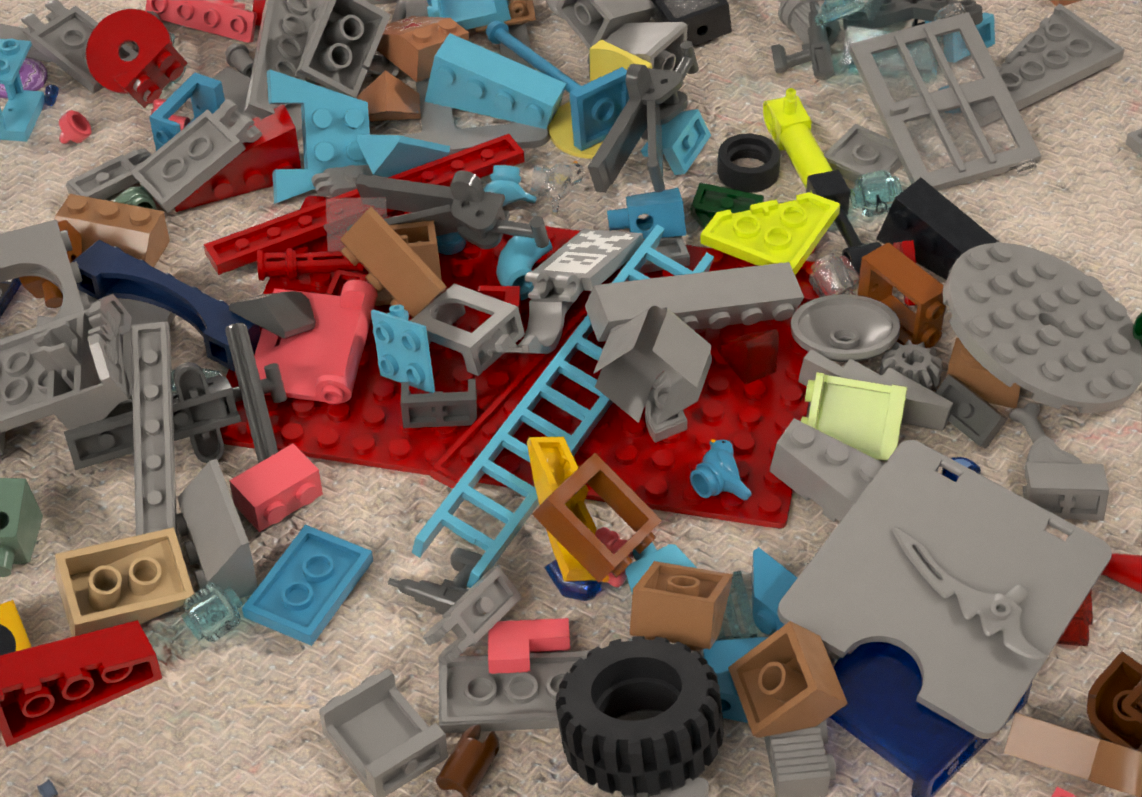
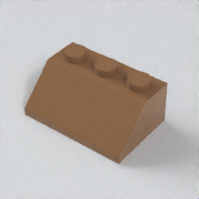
[55,194,170,267]
[340,206,447,318]

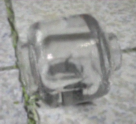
[809,253,860,298]

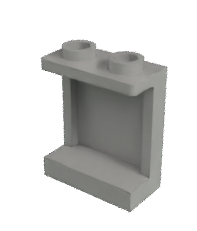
[319,669,448,797]

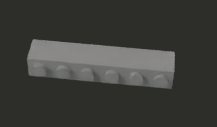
[585,262,804,342]

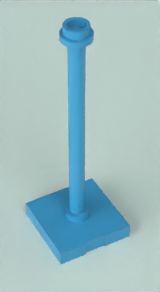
[486,21,630,151]

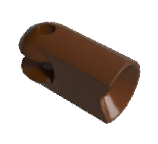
[436,725,500,797]

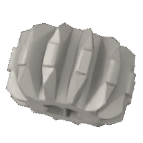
[880,339,943,391]

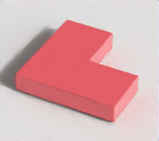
[488,618,570,674]

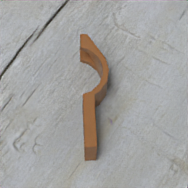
[1004,712,1142,797]

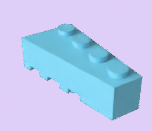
[424,33,567,129]

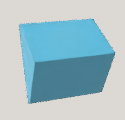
[357,134,450,177]

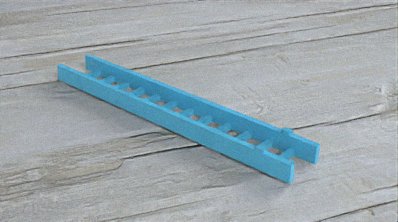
[412,224,714,588]

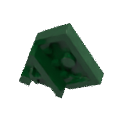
[690,183,764,229]

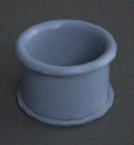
[37,779,58,797]

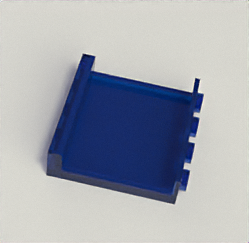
[829,642,1033,797]

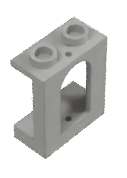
[410,284,525,376]

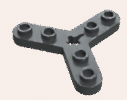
[842,0,983,32]

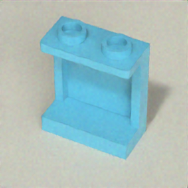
[427,0,511,30]

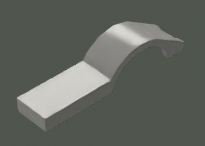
[495,288,582,354]

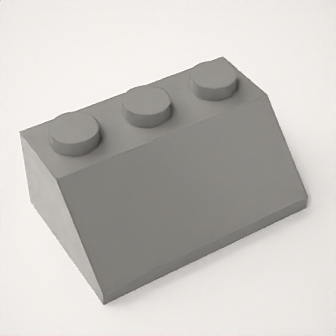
[177,459,258,606]

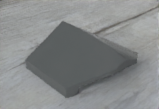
[229,291,316,339]

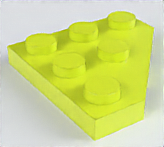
[700,192,840,275]

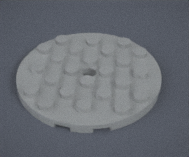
[943,242,1142,413]

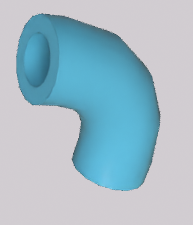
[496,236,553,301]

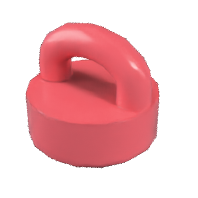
[59,110,91,144]

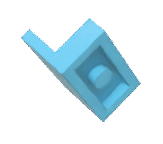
[641,109,711,175]

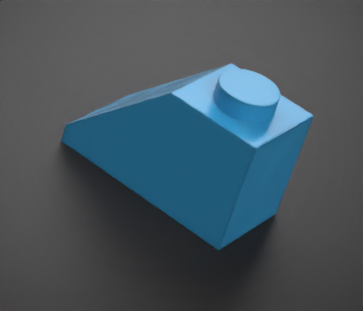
[751,547,797,635]

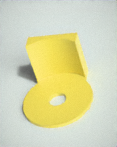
[548,39,652,159]

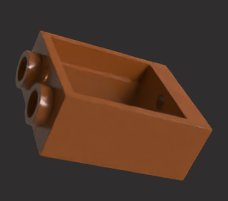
[858,242,946,348]
[532,453,662,583]

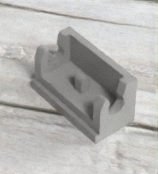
[1023,462,1109,520]

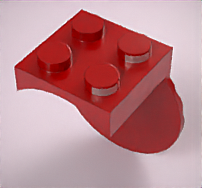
[86,9,188,109]

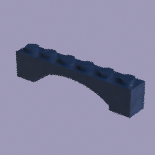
[72,240,261,372]

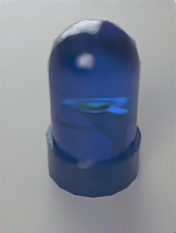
[44,84,59,106]

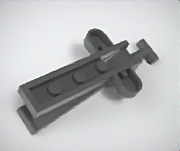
[588,41,699,193]
[347,171,549,249]
[64,362,287,470]

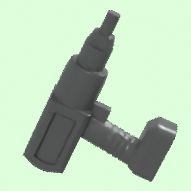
[771,1,835,80]
[388,547,483,615]

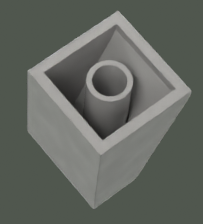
[556,0,656,49]
[587,22,688,79]

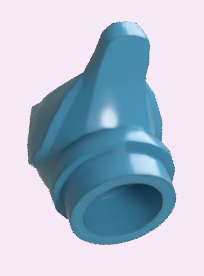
[690,439,752,500]

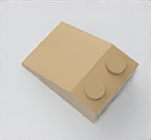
[55,527,195,637]

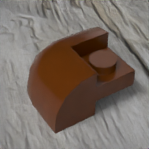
[1087,651,1142,752]

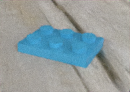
[242,525,373,646]

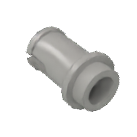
[225,43,254,78]

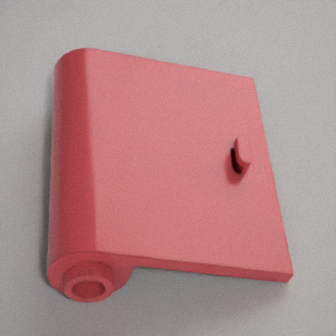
[254,280,378,404]

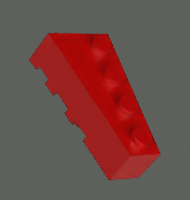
[174,104,301,212]
[0,620,162,747]

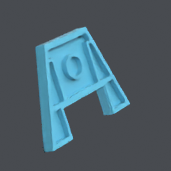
[267,70,370,204]

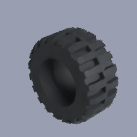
[555,636,724,797]

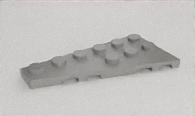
[960,3,1125,129]

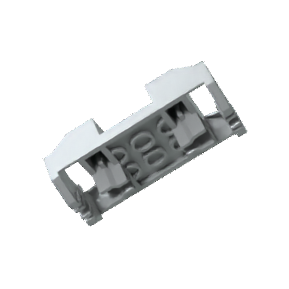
[0,294,132,456]

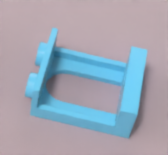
[0,38,46,142]

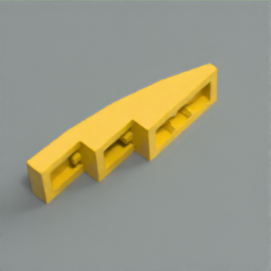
[527,437,597,582]

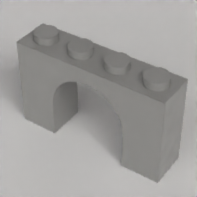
[0,219,91,340]

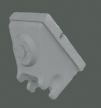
[297,0,391,98]

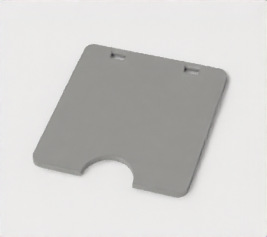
[777,440,1112,739]

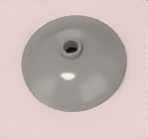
[791,294,900,362]

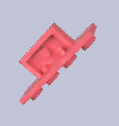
[145,0,257,43]

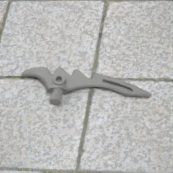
[892,527,1046,660]

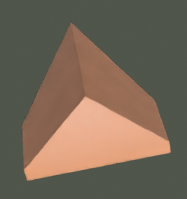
[357,70,421,122]

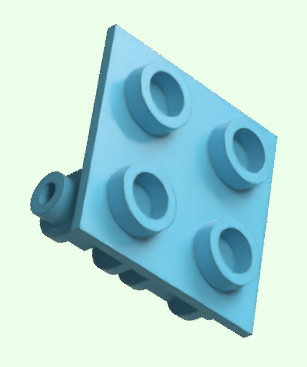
[371,305,435,393]

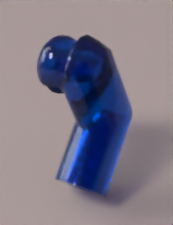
[544,560,602,601]

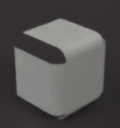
[593,306,712,425]

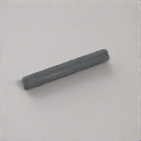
[225,323,278,463]

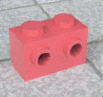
[229,444,323,532]

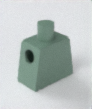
[0,478,43,577]

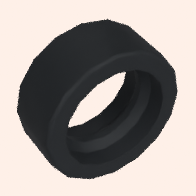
[717,133,781,193]

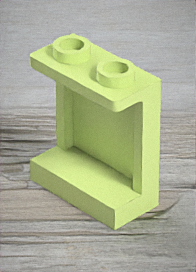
[801,372,907,462]

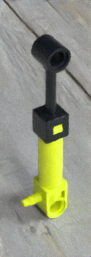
[763,88,882,282]

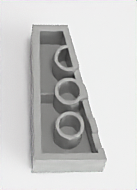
[769,418,884,522]

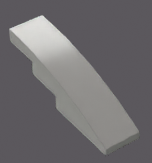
[798,349,953,431]

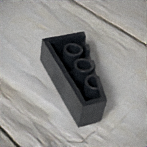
[876,177,999,280]

